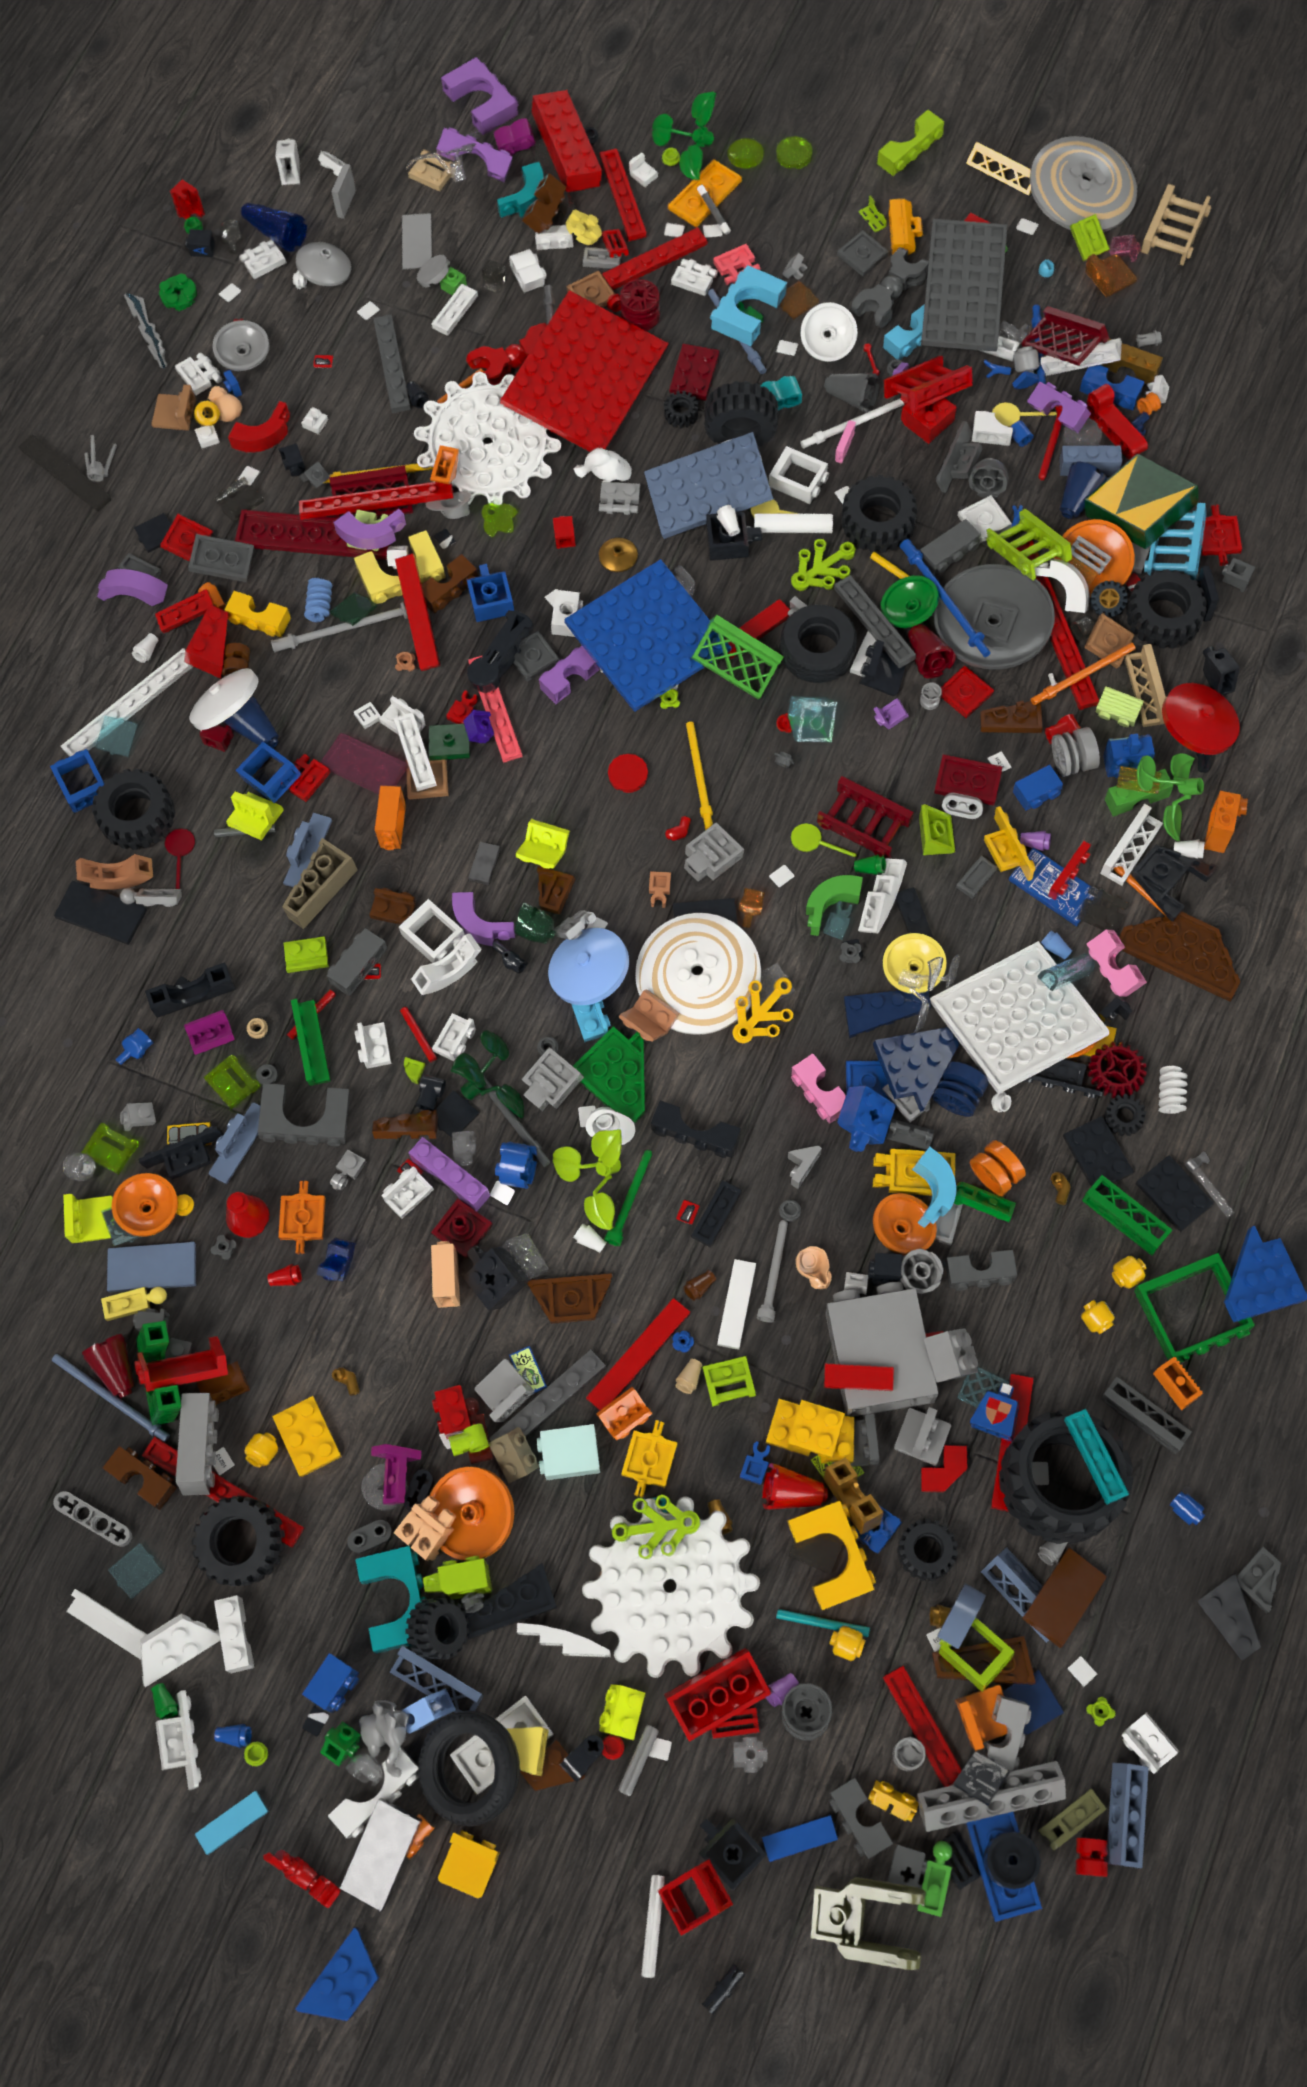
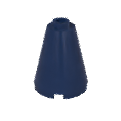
[1060,461,1107,519]
[223,695,279,748]

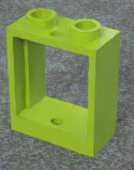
[939,1617,1015,1692]

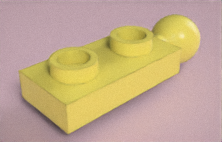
[101,1287,167,1321]

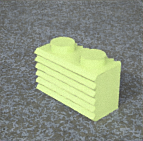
[1096,686,1144,727]

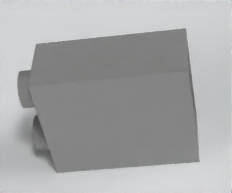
[825,1282,938,1417]

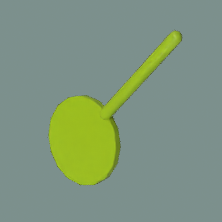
[791,823,857,857]

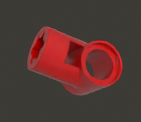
[1045,714,1081,745]

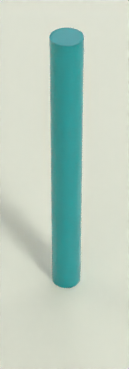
[776,1609,870,1637]

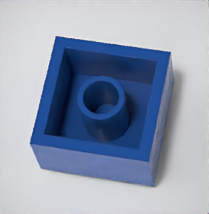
[302,1653,359,1714]

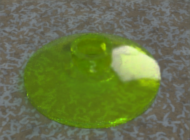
[728,138,764,169]

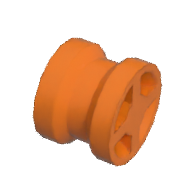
[1137,392,1161,415]

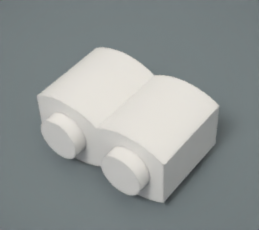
[509,249,546,293]

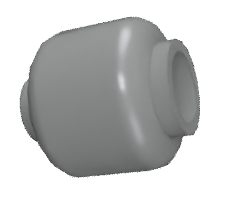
[1013,346,1040,373]

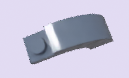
[937,1583,986,1649]

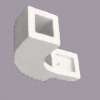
[1035,559,1090,613]
[411,934,482,995]

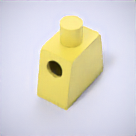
[507,1727,549,1776]

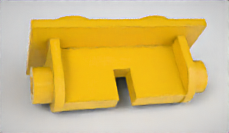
[868,1780,919,1822]

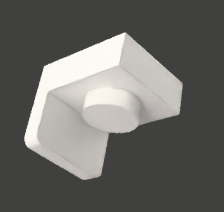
[629,153,658,187]

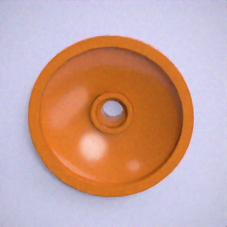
[112,1173,178,1236]
[873,1193,937,1256]

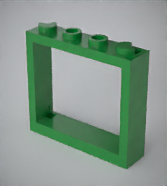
[1134,1253,1255,1364]

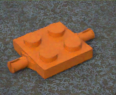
[278,1181,326,1254]

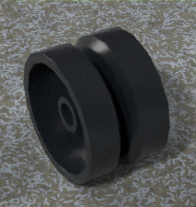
[983,1832,1041,1889]

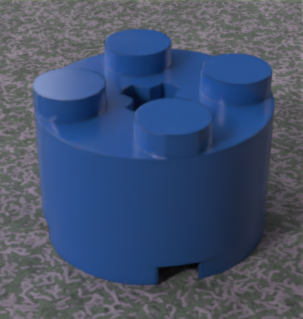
[495,1142,537,1189]

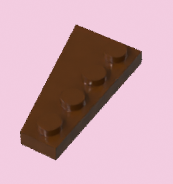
[932,1636,1036,1685]

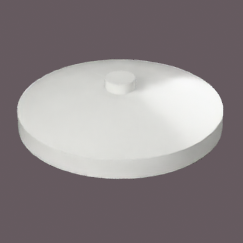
[189,669,258,730]

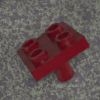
[431,1199,493,1259]

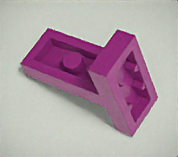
[371,1444,421,1505]

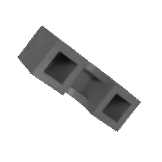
[945,1250,1017,1291]
[828,1778,893,1859]

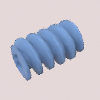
[304,578,333,622]

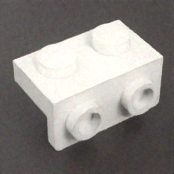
[432,1013,476,1061]
[382,1166,434,1219]
[1122,1712,1179,1774]

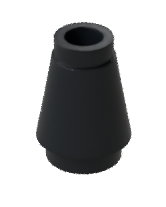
[406,381,429,409]

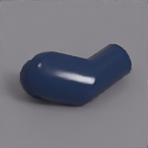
[1131,412,1150,436]

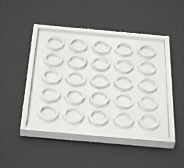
[930,941,1109,1094]

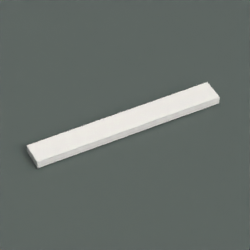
[61,648,194,757]

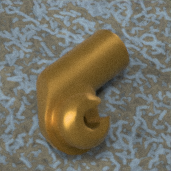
[1051,1172,1071,1205]
[332,1368,360,1396]

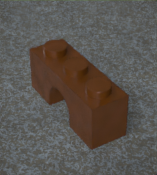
[521,173,566,234]
[422,554,478,614]
[103,1446,177,1510]

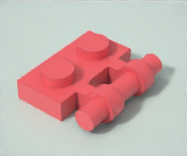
[713,244,761,285]

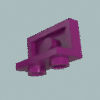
[184,1010,235,1055]

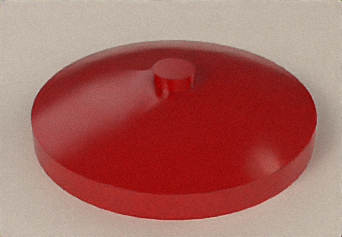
[1162,683,1240,755]

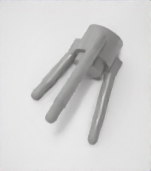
[84,435,117,482]

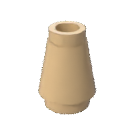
[675,1359,702,1394]

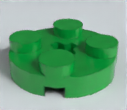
[159,274,197,310]

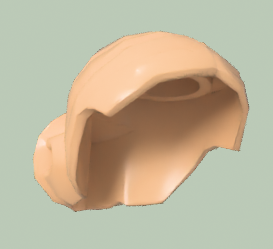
[208,386,242,422]
[796,1246,832,1289]

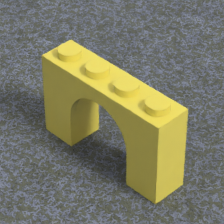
[354,531,445,605]

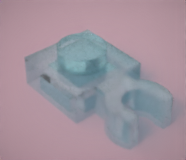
[823,901,852,940]

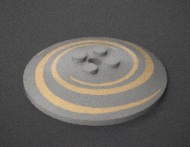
[1029,136,1137,232]

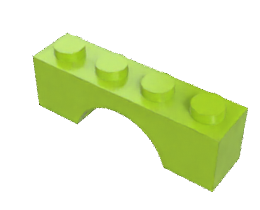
[877,110,944,176]

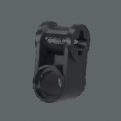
[560,1735,604,1782]

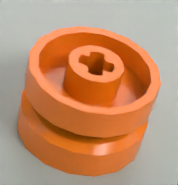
[970,1140,1026,1196]

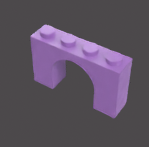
[441,57,518,135]

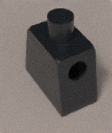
[1203,646,1240,695]

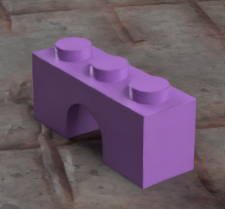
[1027,382,1091,433]
[539,646,600,704]

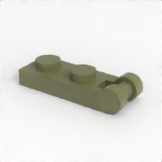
[1038,1789,1106,1851]

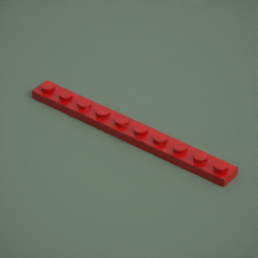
[1016,540,1099,710]

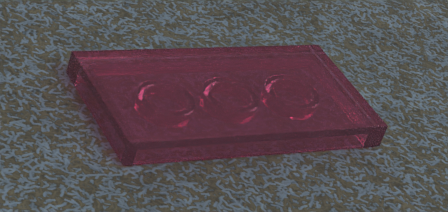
[320,733,408,794]

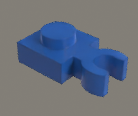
[740,1441,770,1485]

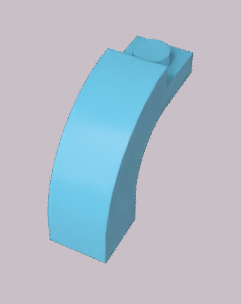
[912,1147,956,1228]

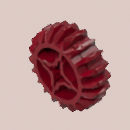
[1088,1042,1147,1099]

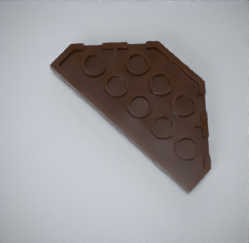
[1119,912,1241,1002]

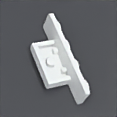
[156,1690,201,1790]

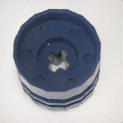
[932,1062,989,1117]

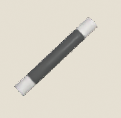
[697,185,731,235]

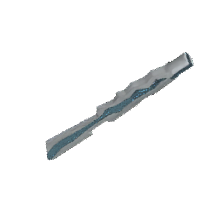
[124,293,167,368]

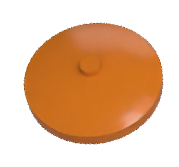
[1054,519,1134,599]
[430,1467,514,1560]

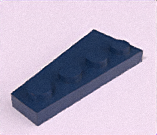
[844,991,931,1039]

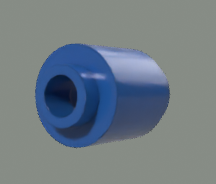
[1170,1491,1205,1526]

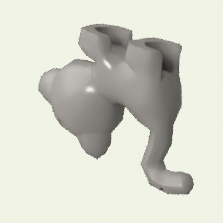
[359,1700,409,1777]

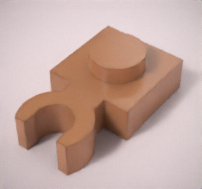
[649,871,671,908]

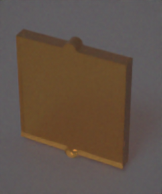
[780,281,819,319]

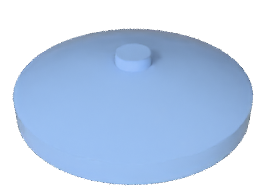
[548,928,629,1005]

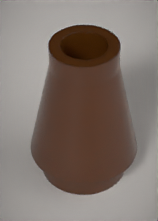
[683,1270,716,1301]

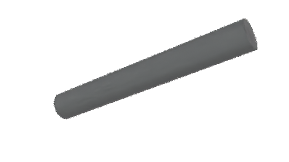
[214,824,276,837]

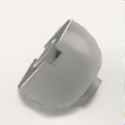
[900,1249,943,1294]

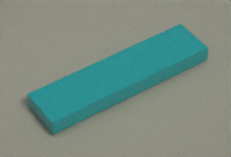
[1064,1409,1129,1505]

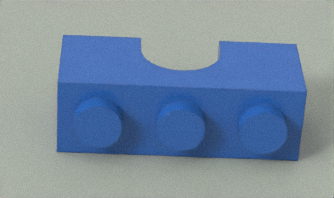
[1080,365,1145,410]

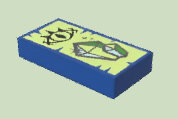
[509,1346,547,1394]

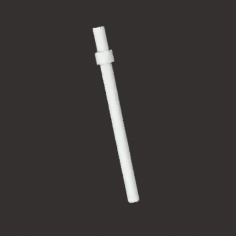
[800,398,905,449]

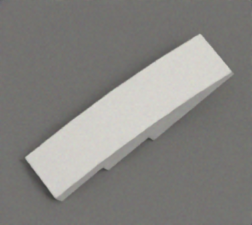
[858,858,907,933]
[517,1623,611,1657]

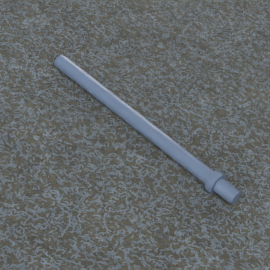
[52,1354,170,1442]

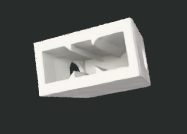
[276,139,300,185]

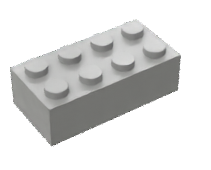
[176,1393,219,1495]

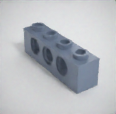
[1106,1763,1149,1868]

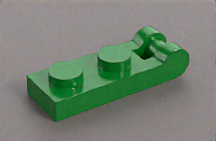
[954,1182,1016,1222]

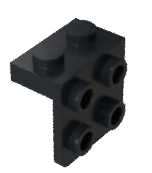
[859,639,906,696]

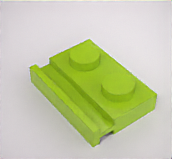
[1069,214,1109,262]
[284,936,329,973]

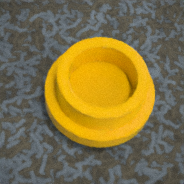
[176,1194,194,1216]

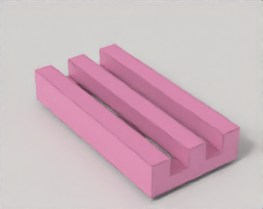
[835,420,856,464]

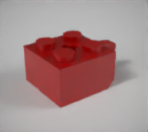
[901,394,956,444]

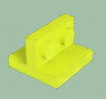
[226,791,284,840]

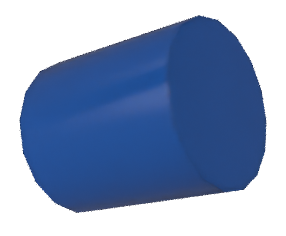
[1011,420,1033,447]

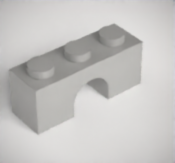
[982,1694,1031,1772]

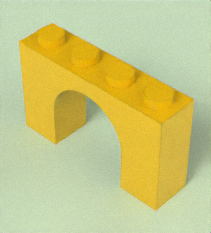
[787,1501,876,1610]

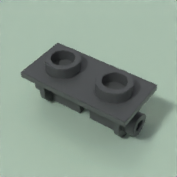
[887,1119,934,1150]

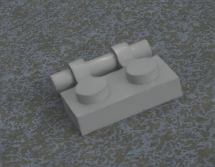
[599,482,640,515]
[553,910,596,940]

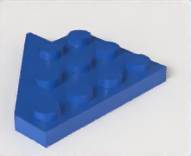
[1224,1226,1307,1323]

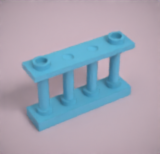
[1144,503,1206,581]

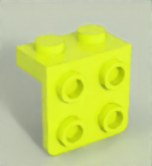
[516,819,570,868]

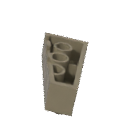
[282,838,358,929]

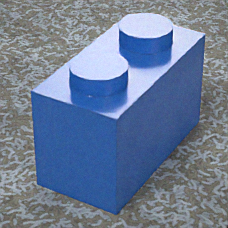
[1013,765,1063,811]

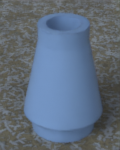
[1041,930,1073,960]

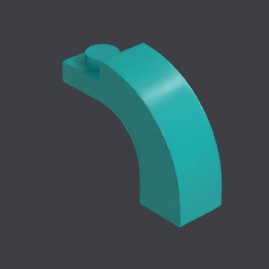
[497,162,544,218]

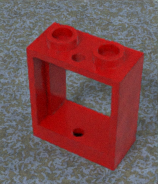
[657,1859,734,1936]

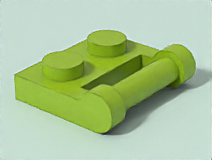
[703,1356,756,1407]

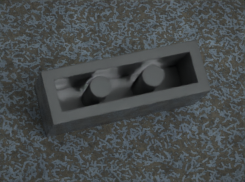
[920,519,981,575]
[327,928,387,996]

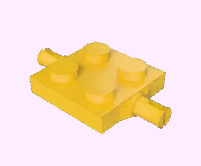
[621,1420,677,1498]

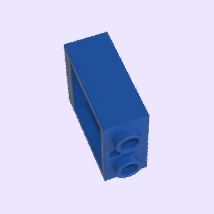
[235,742,301,803]
[50,749,104,813]

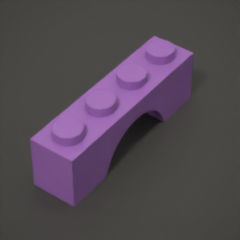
[437,128,513,183]
[409,1137,490,1212]

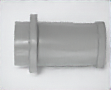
[1136,330,1162,347]

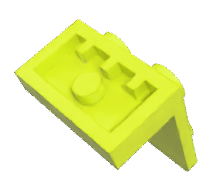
[63,1194,114,1243]

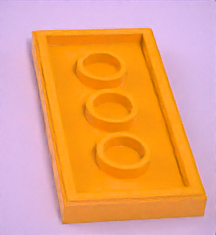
[668,159,742,227]

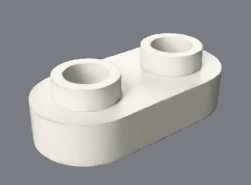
[318,151,345,176]

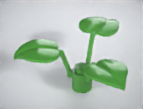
[1137,754,1204,841]

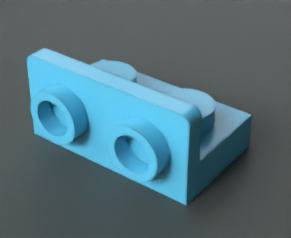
[571,1000,611,1042]

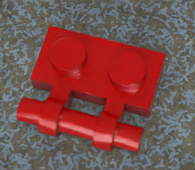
[281,754,331,802]

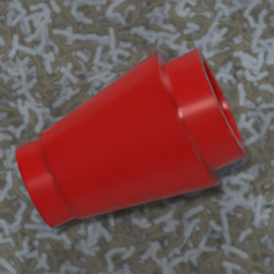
[268,1264,302,1286]

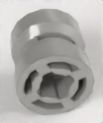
[920,683,942,710]

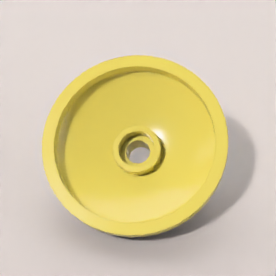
[883,933,946,994]

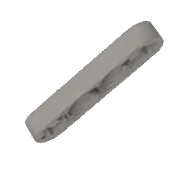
[54,1491,132,1547]

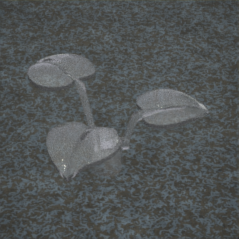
[406,131,480,183]
[898,954,960,1033]

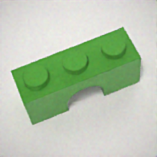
[1105,769,1174,817]

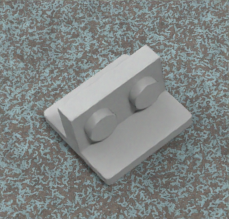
[894,1407,951,1465]

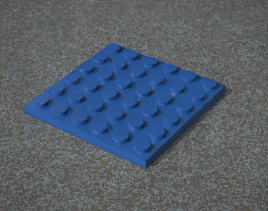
[564,559,731,712]

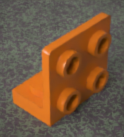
[955,1685,1007,1751]

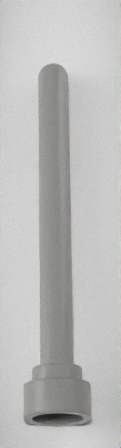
[757,1220,788,1322]

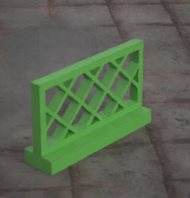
[691,615,784,699]

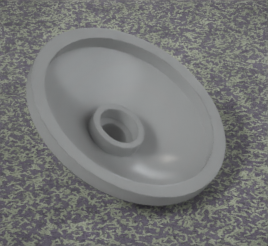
[296,242,351,286]
[213,320,269,371]

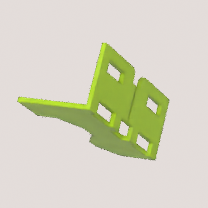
[858,196,886,233]

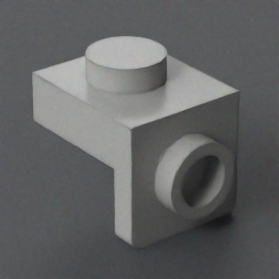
[120,1102,156,1131]

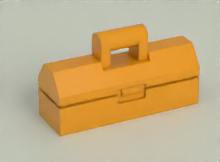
[888,199,923,255]

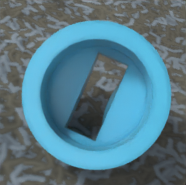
[1039,260,1054,277]

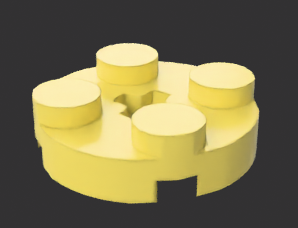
[566,210,602,245]

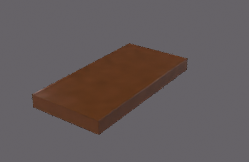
[1022,1548,1107,1648]

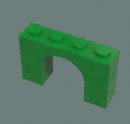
[136,1321,181,1425]

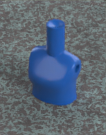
[115,1028,154,1065]

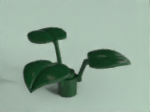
[451,1030,524,1119]

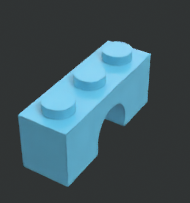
[883,304,925,360]

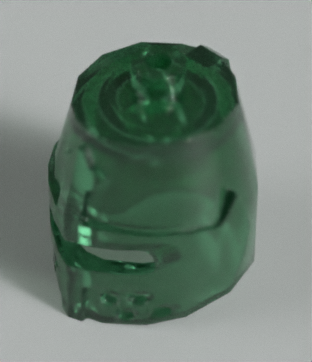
[515,902,556,944]

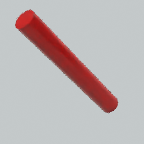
[287,990,336,1040]
[400,1007,437,1062]

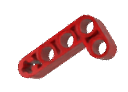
[1086,384,1148,460]

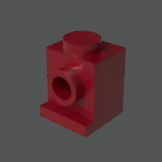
[200,724,234,752]

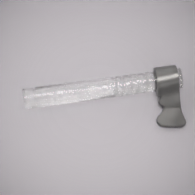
[1185,1151,1234,1218]

